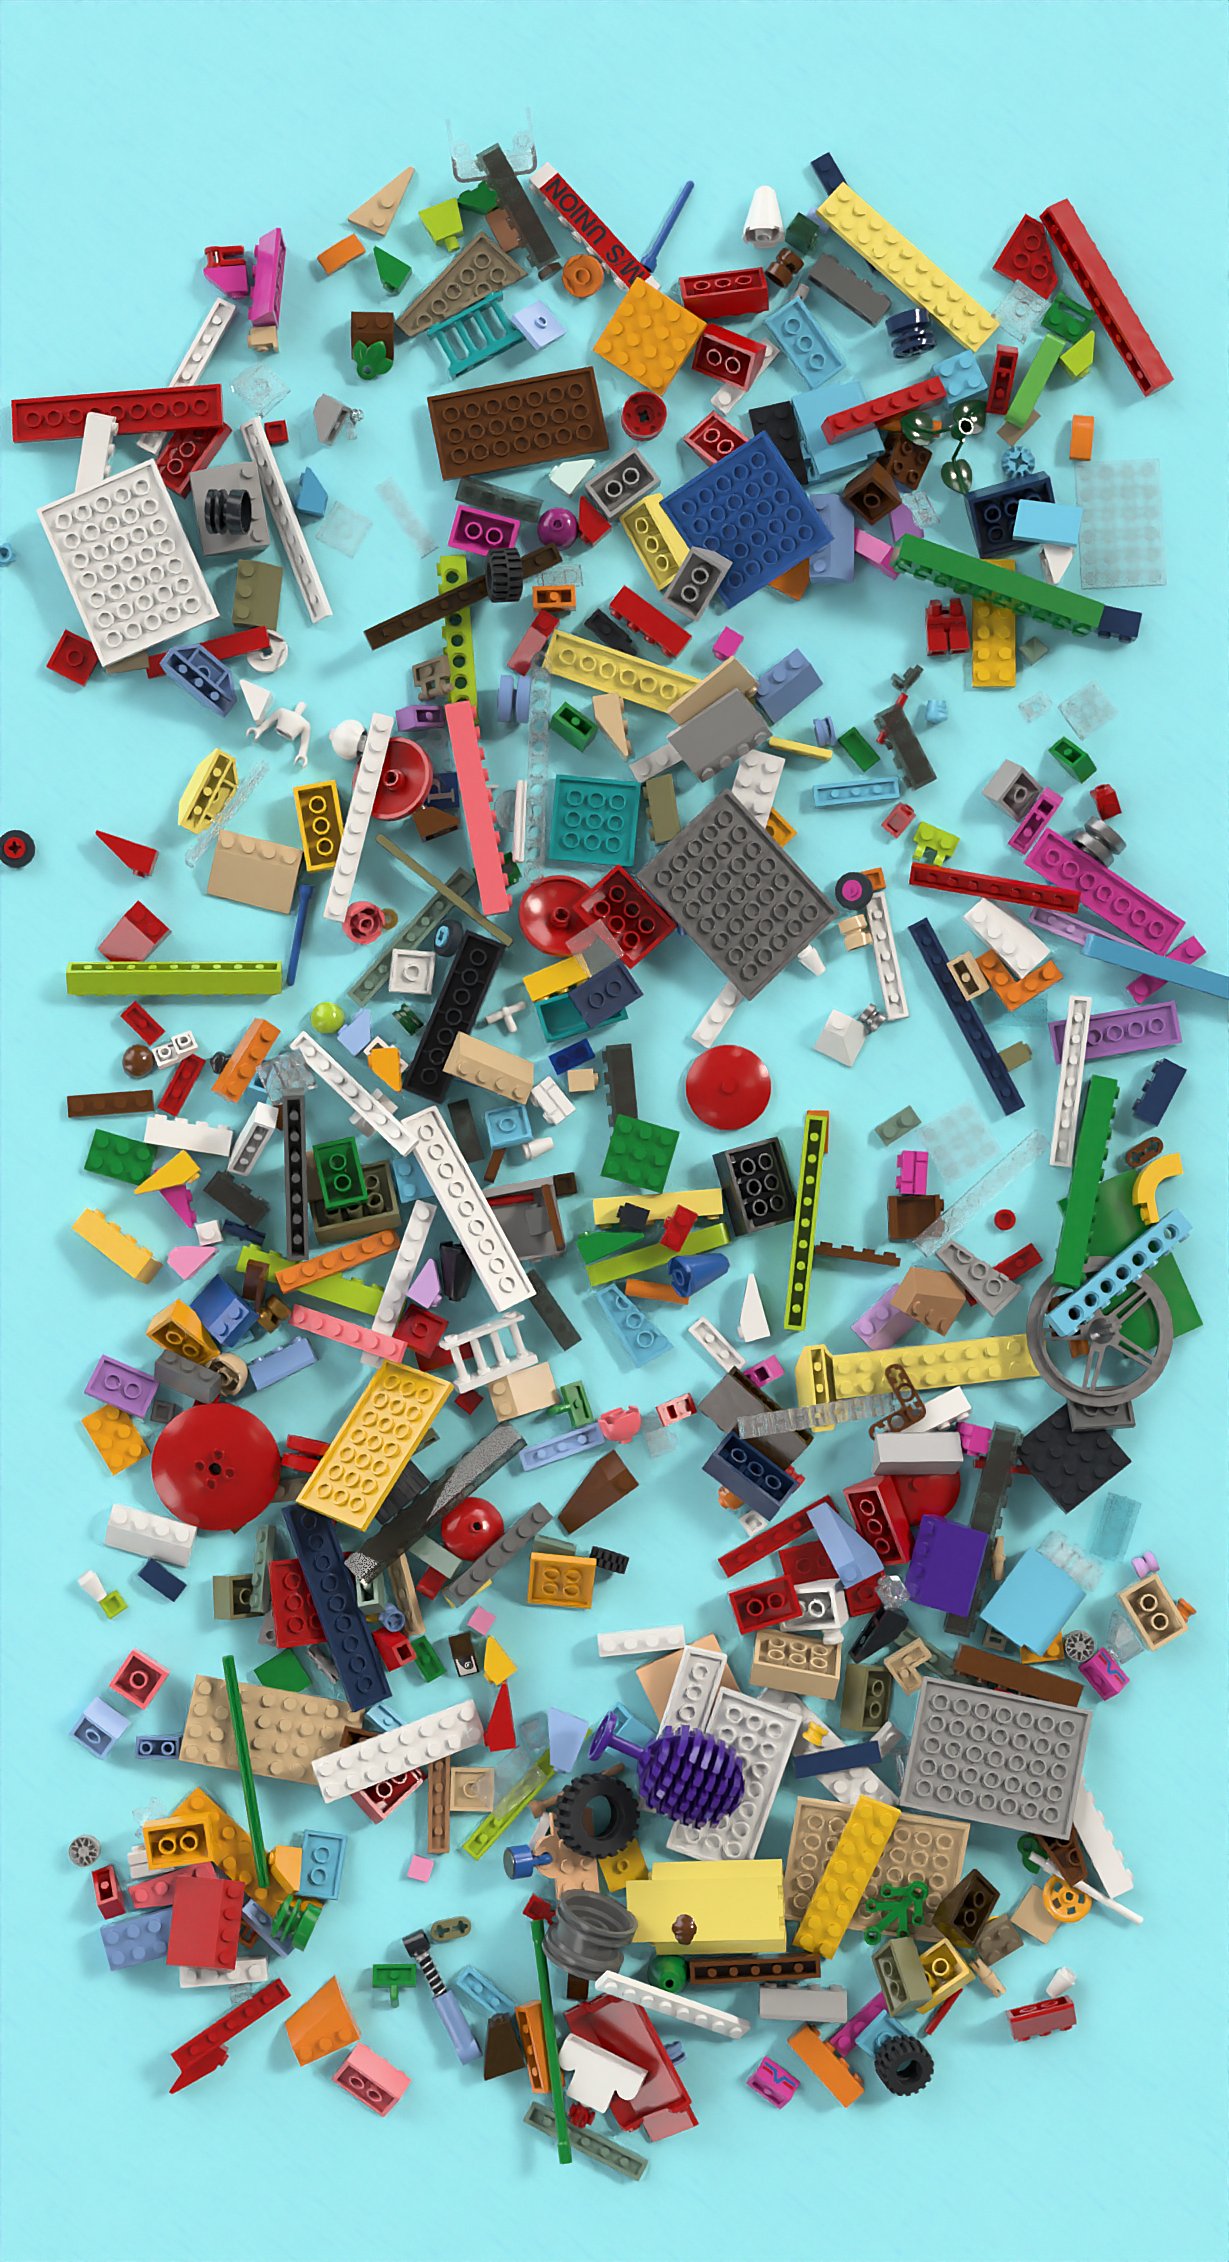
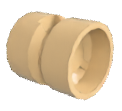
[837,914,873,951]

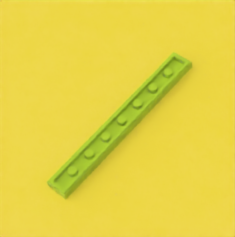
[461,1728,592,1861]

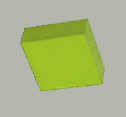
[98,1589,129,1619]

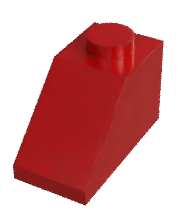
[579,496,612,548]
[92,1865,126,1920]

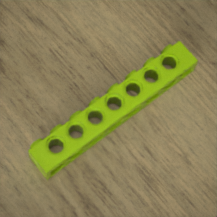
[436,555,480,727]

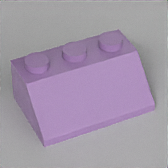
[406,1258,443,1309]
[850,1283,917,1351]

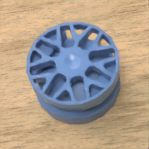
[813,716,836,748]
[663,2041,687,2066]

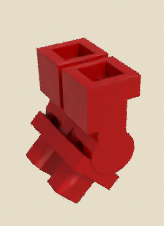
[925,598,970,656]

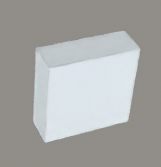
[739,1509,768,1537]

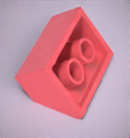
[331,2042,411,2117]

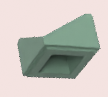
[1018,636,1049,666]

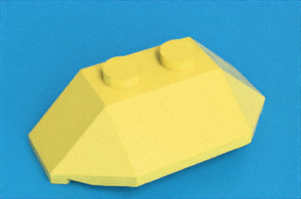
[178,748,239,834]
[794,1344,844,1432]

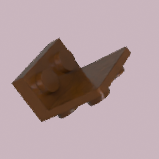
[875,433,933,490]

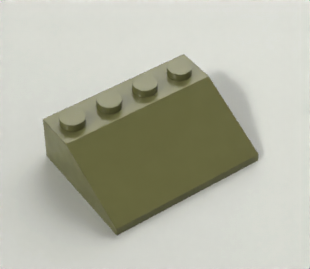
[309,1159,403,1245]

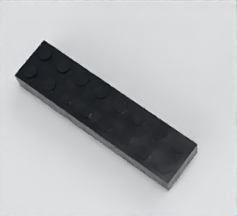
[402,929,507,1105]

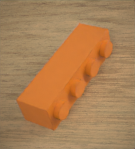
[211,1018,281,1103]
[514,2000,566,2094]
[787,2022,865,2108]

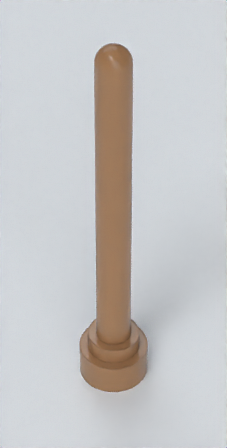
[528,1763,625,1819]

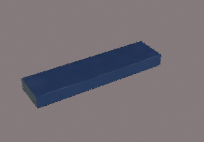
[792,1740,882,1779]

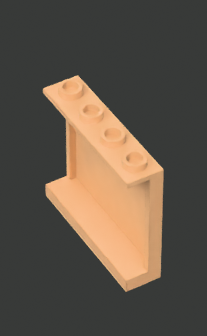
[635,1633,741,1725]

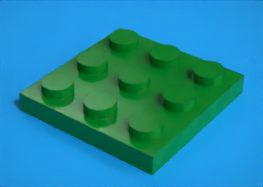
[600,1114,680,1194]

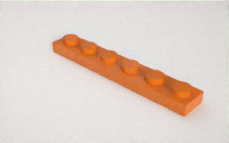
[274,1228,401,1295]

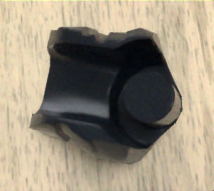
[210,1051,232,1075]

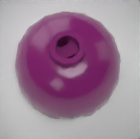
[537,507,579,551]

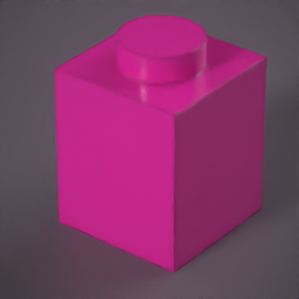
[712,626,744,662]

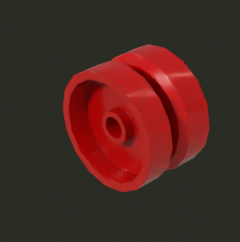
[281,1434,331,1474]

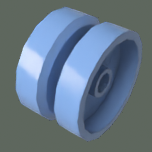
[497,675,531,724]

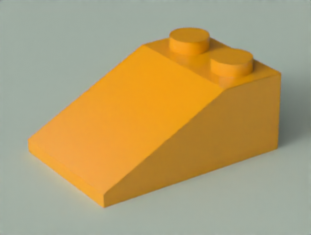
[145,1299,220,1366]

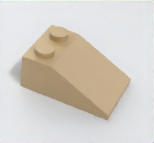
[487,1361,560,1422]

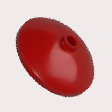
[441,1497,504,1562]

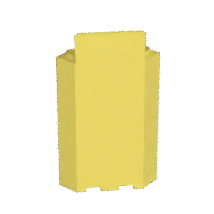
[626,1859,787,1955]

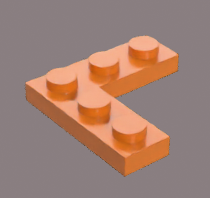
[975,949,1063,1013]

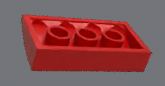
[155,422,233,500]

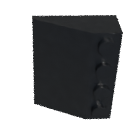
[712,1136,797,1237]

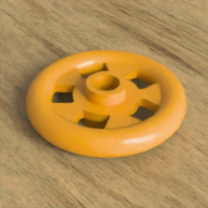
[1043,1874,1093,1923]

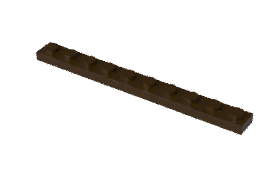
[363,542,563,652]

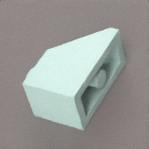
[549,459,596,499]

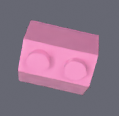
[167,1246,220,1280]

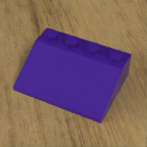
[901,1514,990,1617]

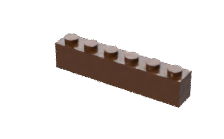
[951,1642,1084,1707]
[689,1952,821,1985]

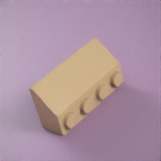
[443,1031,534,1105]

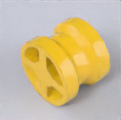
[802,1721,829,1747]

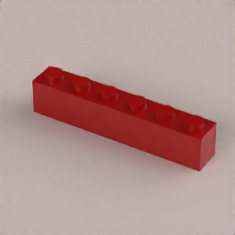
[820,376,947,445]

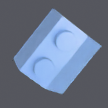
[69,1696,131,1760]

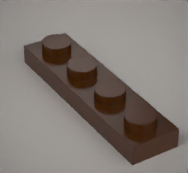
[67,1090,155,1118]
[813,1241,901,1267]

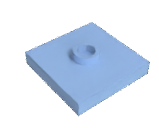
[511,300,567,351]

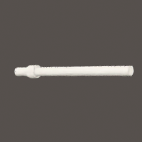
[1029,1851,1143,1925]

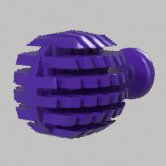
[588,1711,745,1830]

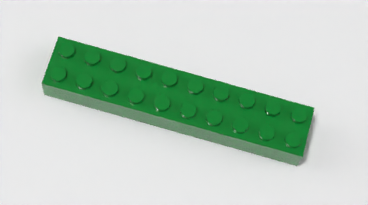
[888,533,1105,637]

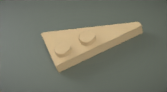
[348,166,415,237]

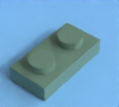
[874,1105,922,1147]

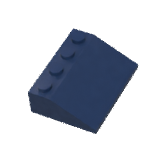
[963,471,1055,559]

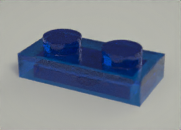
[548,1038,596,1076]

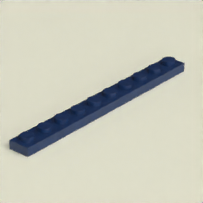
[907,917,1025,1116]

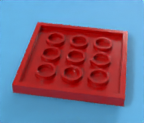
[268,1551,356,1649]

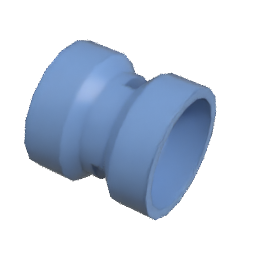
[377,1604,405,1632]

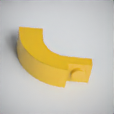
[1132,1153,1184,1225]

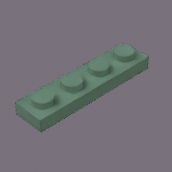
[249,1525,276,1613]

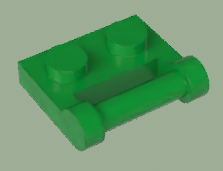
[1040,291,1096,345]

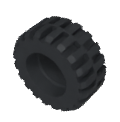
[553,1773,640,1859]

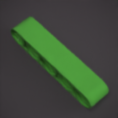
[1004,332,1067,429]

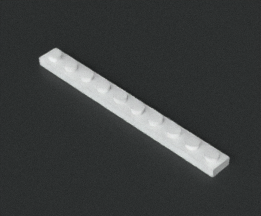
[239,417,333,623]
[322,712,394,923]

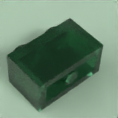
[785,212,820,255]

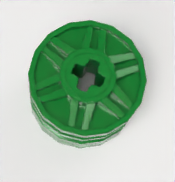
[270,1894,322,1952]

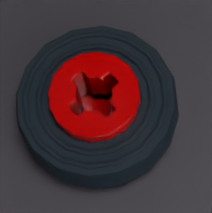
[0,830,36,868]

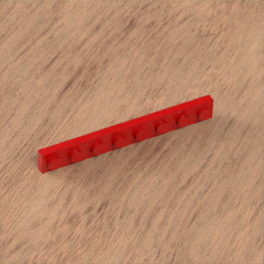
[909,862,1081,914]

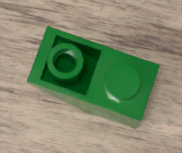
[457,178,507,215]

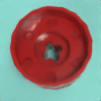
[621,391,667,442]

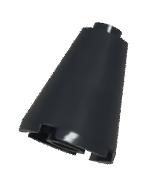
[439,1241,476,1302]

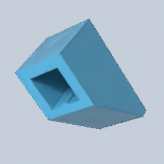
[295,467,328,518]

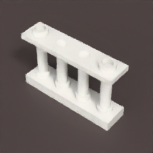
[439,1310,538,1394]

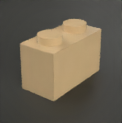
[947,950,990,1001]

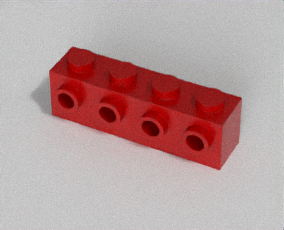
[609,585,692,660]

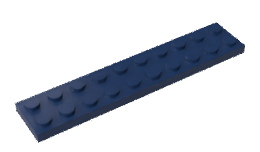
[281,1503,392,1712]

